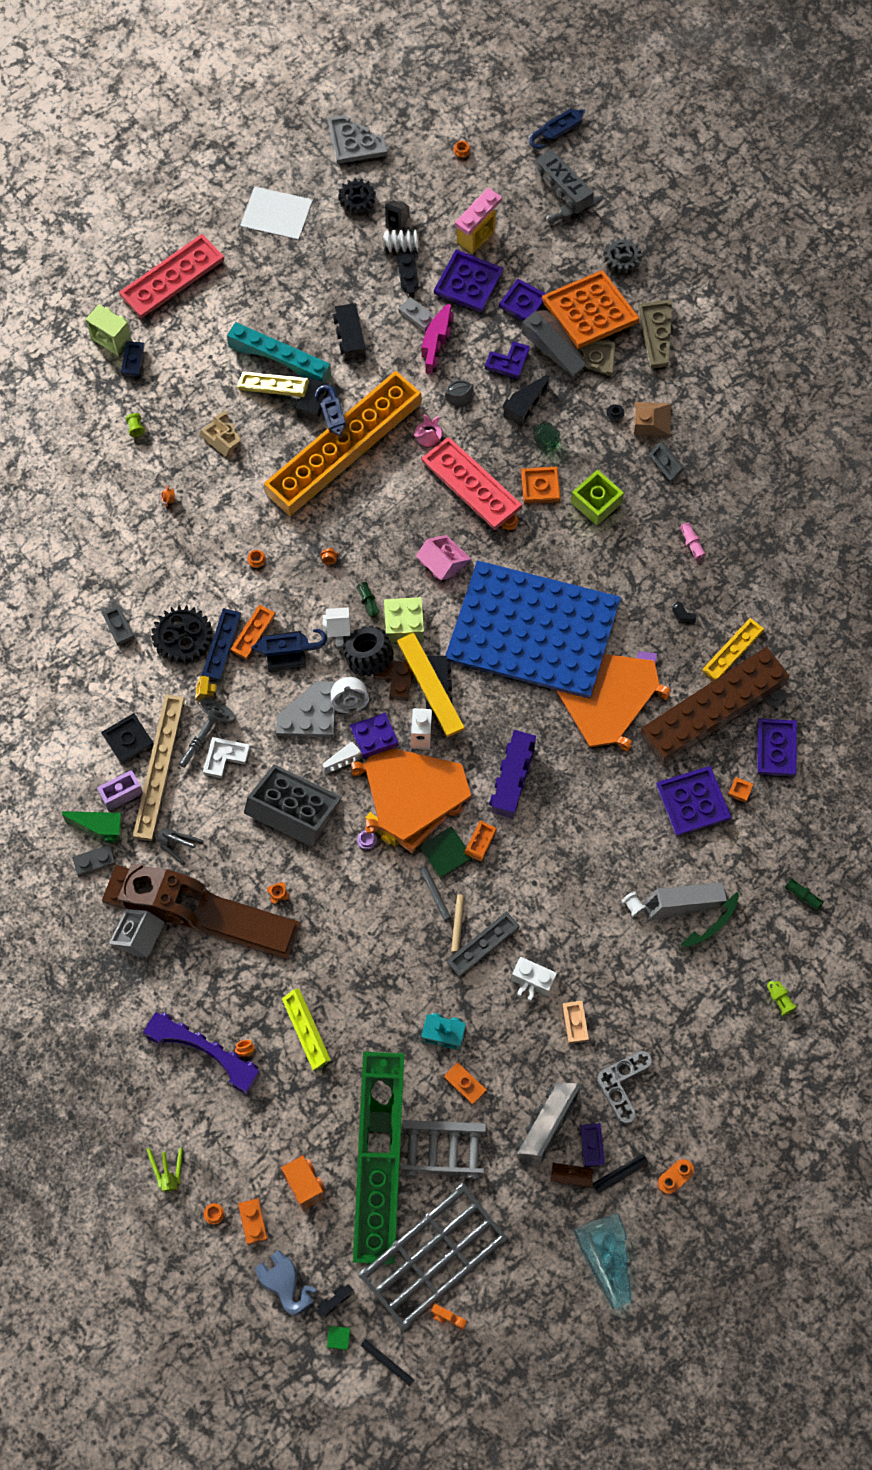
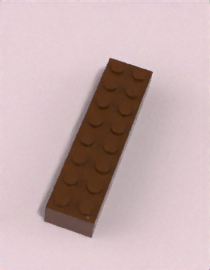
[641,646,790,765]

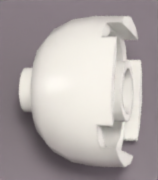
[331,677,369,713]

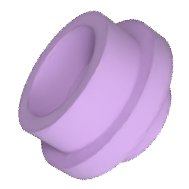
[357,830,377,850]

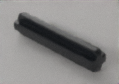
[592,1154,648,1193]

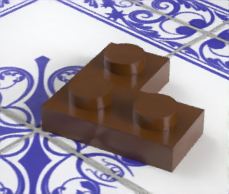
[373,661,412,700]

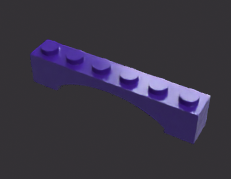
[143,1012,260,1096]

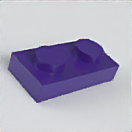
[580,1123,605,1167]

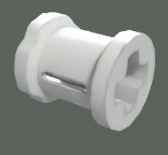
[621,891,647,918]

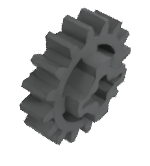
[603,237,642,274]

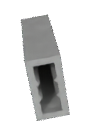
[643,882,727,921]

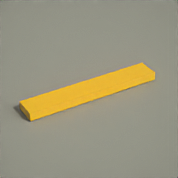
[397,633,465,738]

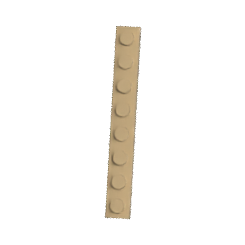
[133,694,185,842]

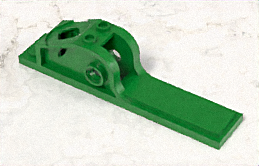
[353,1051,405,1264]

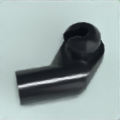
[672,601,696,623]

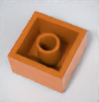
[281,1155,326,1211]

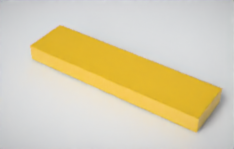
[702,618,765,681]

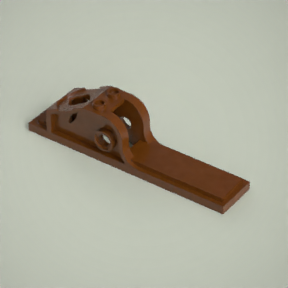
[102,863,301,960]

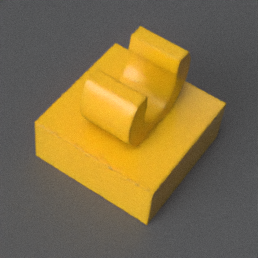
[195,676,217,701]

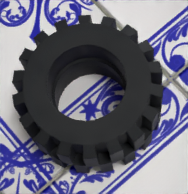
[342,626,394,677]

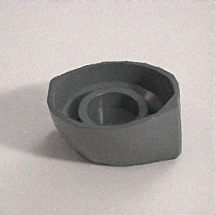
[445,380,474,406]

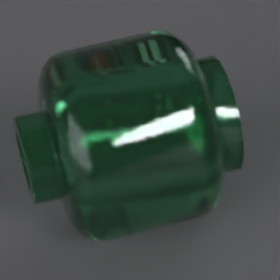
[534,423,561,450]

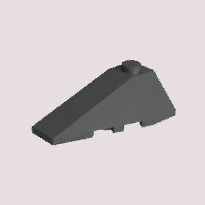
[522,310,586,377]

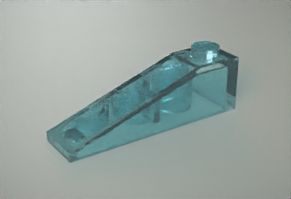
[573,1213,632,1309]

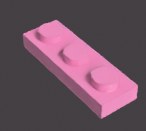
[455,188,502,236]

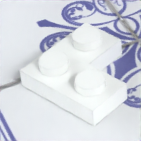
[203,737,250,779]

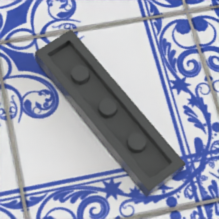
[447,911,520,978]

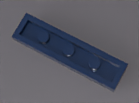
[202,608,242,682]

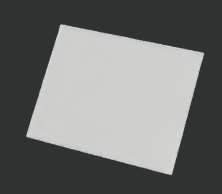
[240,186,312,239]

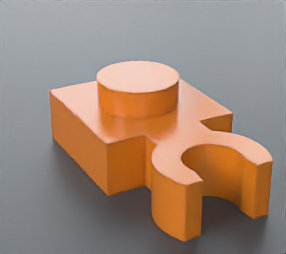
[431,1304,467,1330]

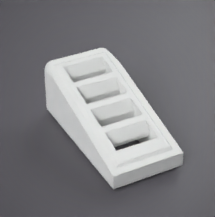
[322,742,362,774]

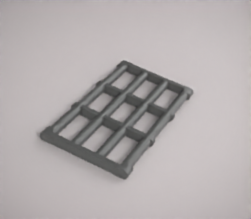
[357,1183,509,1332]

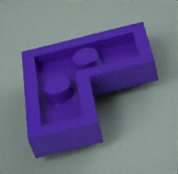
[485,341,530,379]

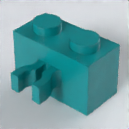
[421,1013,466,1051]

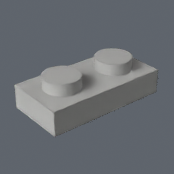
[398,297,435,332]

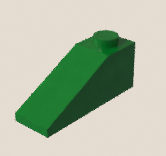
[62,811,123,843]

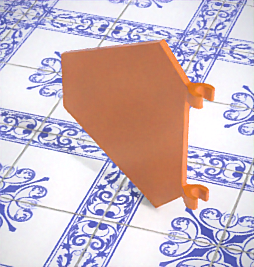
[556,654,671,752]
[351,748,471,842]

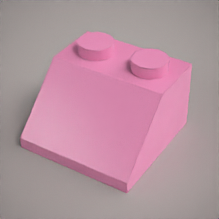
[416,535,471,580]

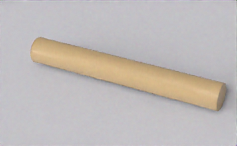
[451,894,465,953]

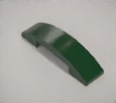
[679,892,739,952]

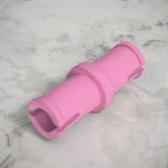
[679,522,706,560]

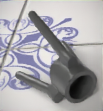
[157,827,204,864]

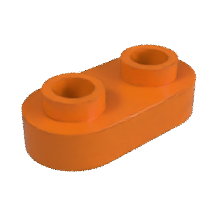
[658,1159,694,1195]

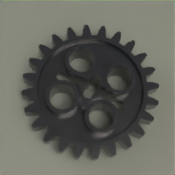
[151,605,213,664]

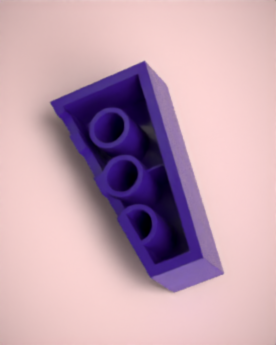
[489,730,536,819]

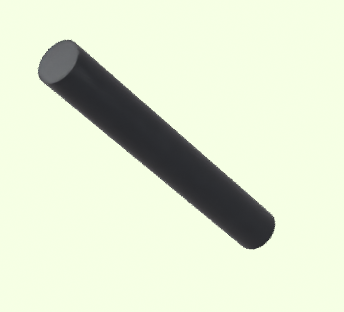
[360,1339,415,1386]

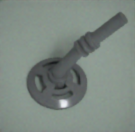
[179,698,235,768]

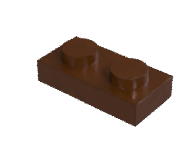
[550,1163,594,1187]

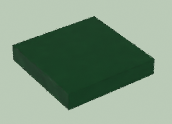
[419,826,473,879]

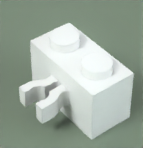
[323,607,350,646]
[511,957,557,1002]

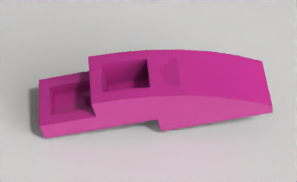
[421,304,454,374]

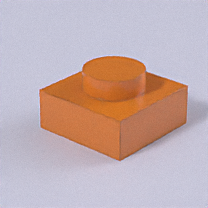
[728,777,753,803]

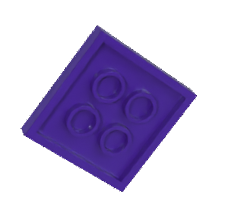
[434,249,504,313]
[656,766,731,837]

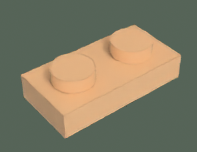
[562,1001,589,1044]

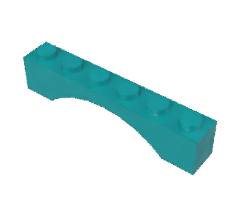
[227,322,331,383]

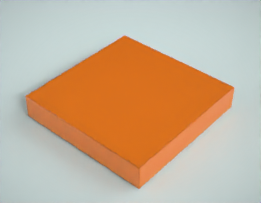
[521,467,560,504]

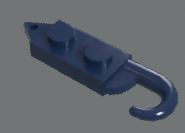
[528,108,585,149]
[315,385,347,437]
[251,629,327,657]

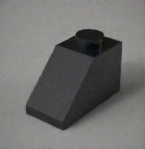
[385,200,410,231]

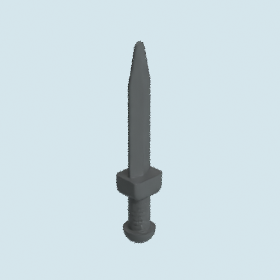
[546,195,604,225]

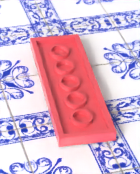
[119,234,224,319]
[421,437,522,530]

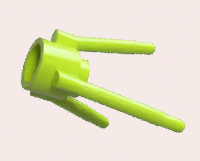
[147,1148,183,1192]

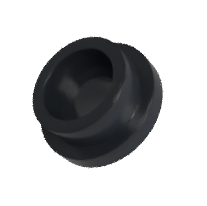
[606,404,625,422]

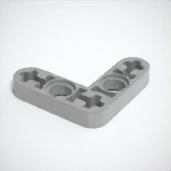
[597,1051,652,1125]

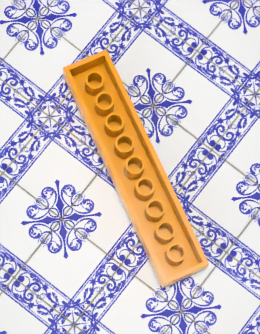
[264,371,421,517]

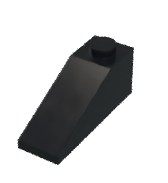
[502,375,550,426]

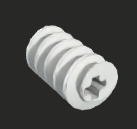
[383,230,419,253]

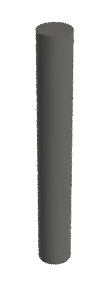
[419,866,451,921]

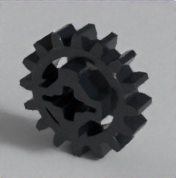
[338,178,376,214]

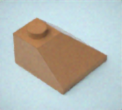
[633,402,671,437]

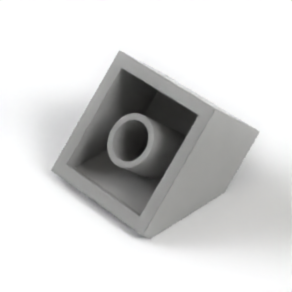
[109,909,165,958]

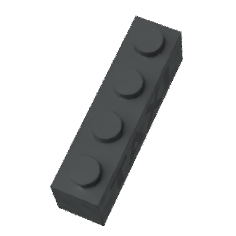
[534,149,594,214]

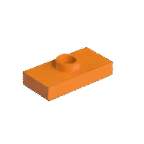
[464,820,497,862]
[443,1062,487,1105]

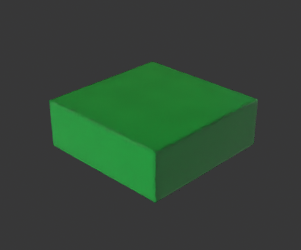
[327,1326,350,1351]

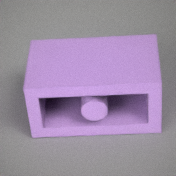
[97,770,143,811]

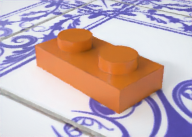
[238,1198,268,1245]

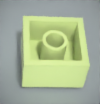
[85,304,132,356]
[384,597,424,643]

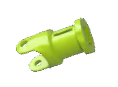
[767,981,798,1016]

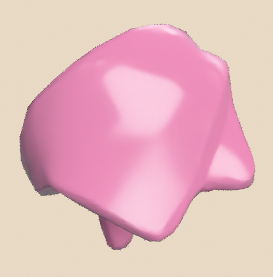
[414,414,443,447]

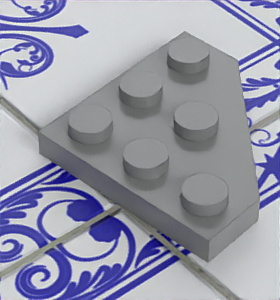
[327,115,388,164]
[276,681,335,737]

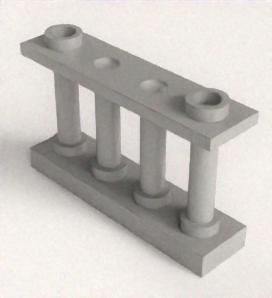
[401,1120,486,1180]

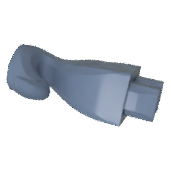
[254,1250,317,1317]

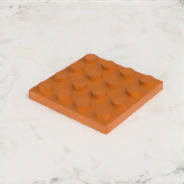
[542,270,639,349]

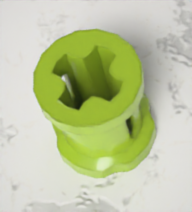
[125,413,145,437]

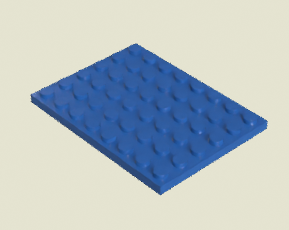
[445,560,621,699]

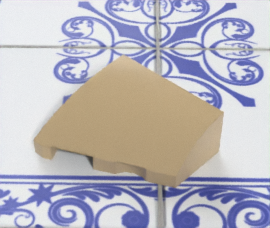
[199,410,241,457]

